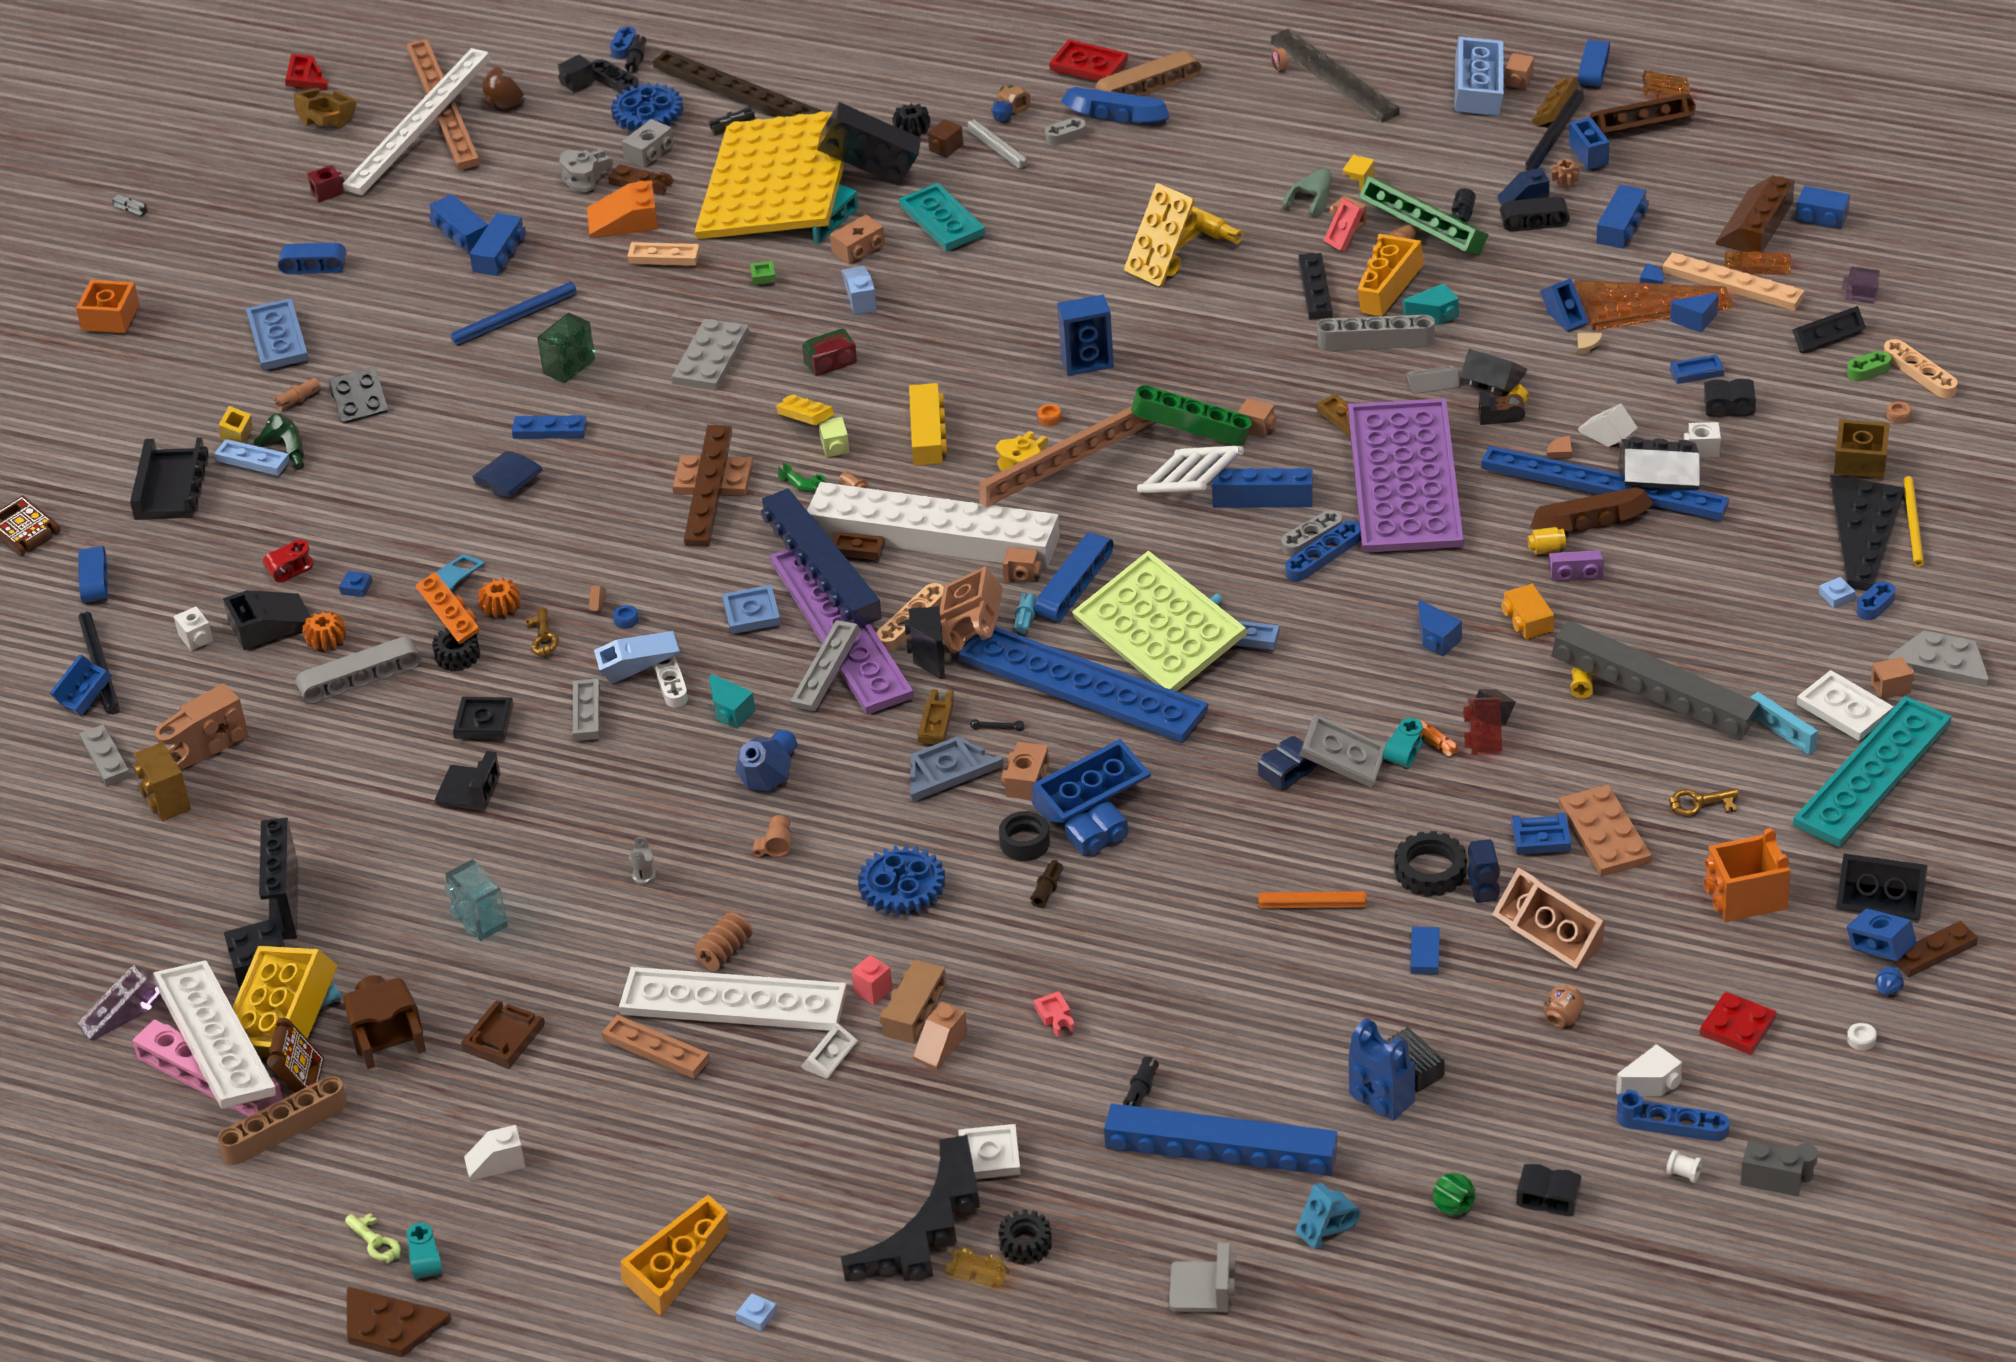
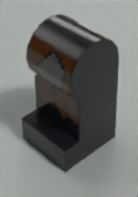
[1478,392,1525,425]

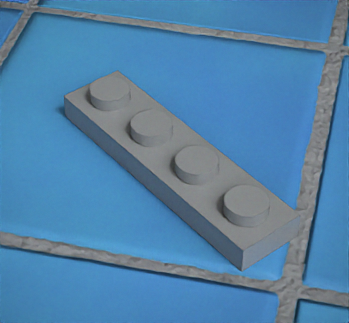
[790,620,861,711]

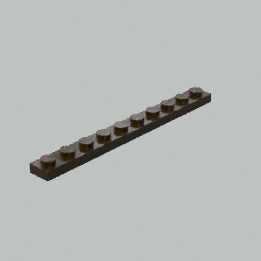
[653,50,825,117]

